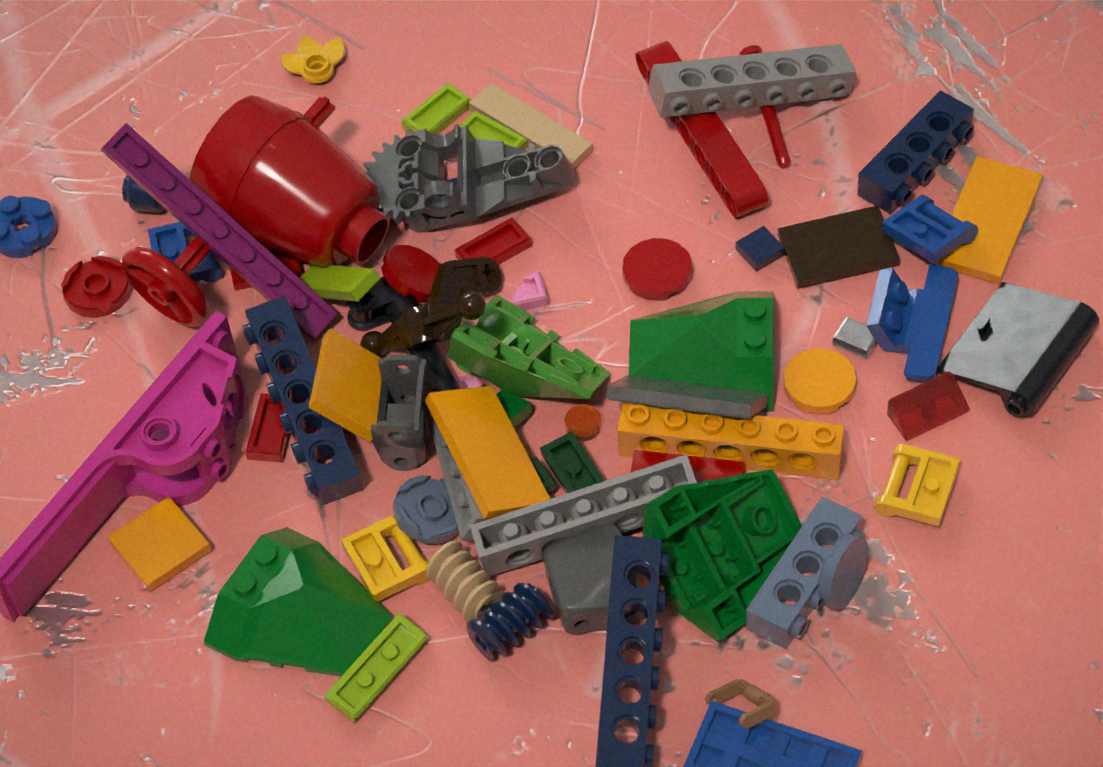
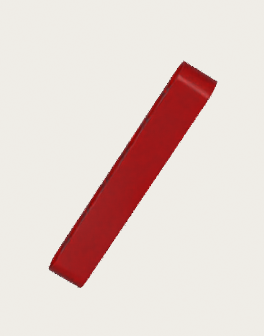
[635,41,769,218]

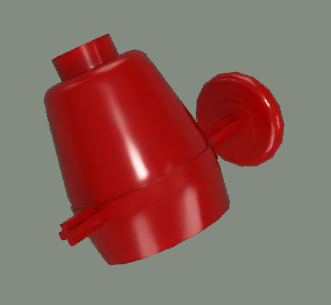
[122,95,390,327]

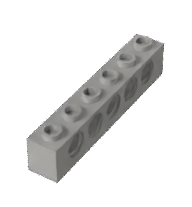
[648,44,856,118]
[470,454,697,576]

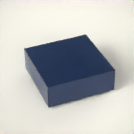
[735,226,785,271]

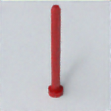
[740,45,790,168]

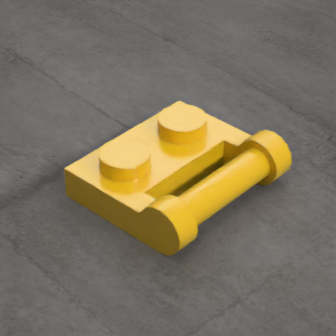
[874,444,960,527]
[341,515,430,602]

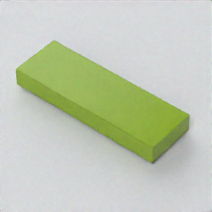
[300,265,380,302]
[324,613,429,724]

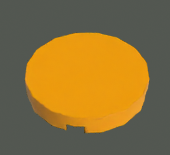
[783,348,856,414]

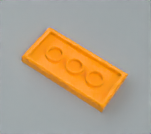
[934,156,1043,284]
[425,385,550,520]

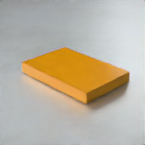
[309,328,382,442]

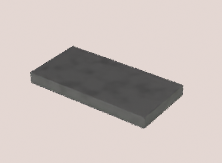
[606,375,768,419]

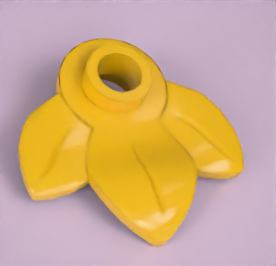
[280,36,345,83]

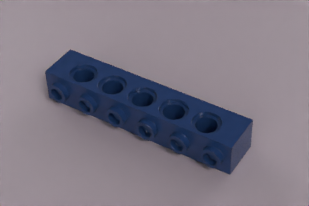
[242,296,363,506]
[595,535,668,767]

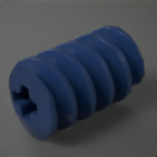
[466,583,554,661]

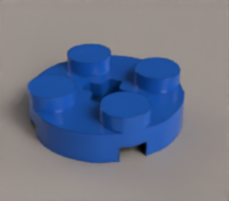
[0,196,57,258]

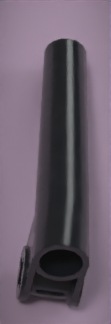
[346,276,460,393]

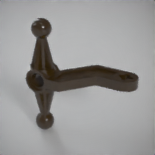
[360,257,502,357]

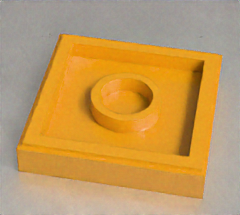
[107,498,212,592]

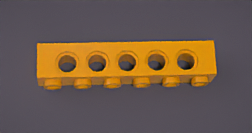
[617,402,844,480]

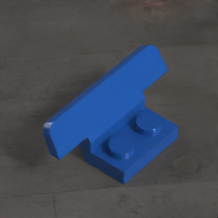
[866,263,958,382]

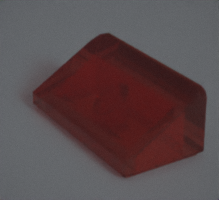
[887,371,970,441]

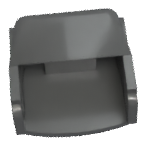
[371,355,431,471]
[542,523,645,634]

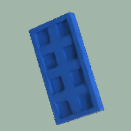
[683,701,862,767]

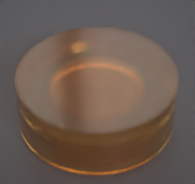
[565,404,602,441]

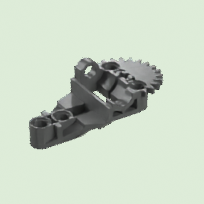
[364,124,575,232]

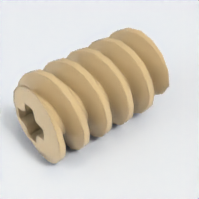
[426,540,506,622]

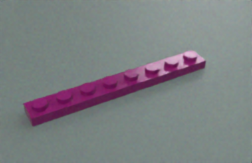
[101,123,338,341]

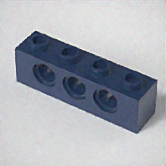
[857,90,975,215]

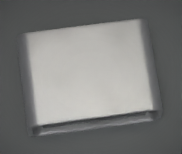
[832,317,878,359]

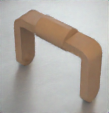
[705,679,776,729]

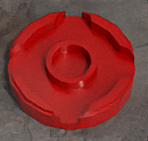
[622,238,692,300]
[381,245,440,303]
[61,256,132,318]

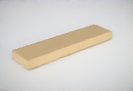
[469,83,593,169]

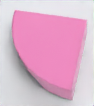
[512,271,548,310]

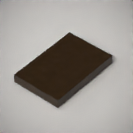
[778,205,900,289]

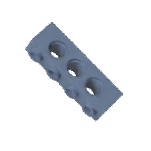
[746,497,865,650]

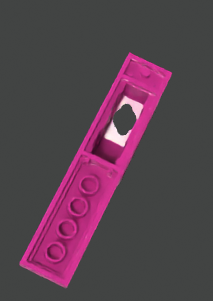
[0,311,248,622]

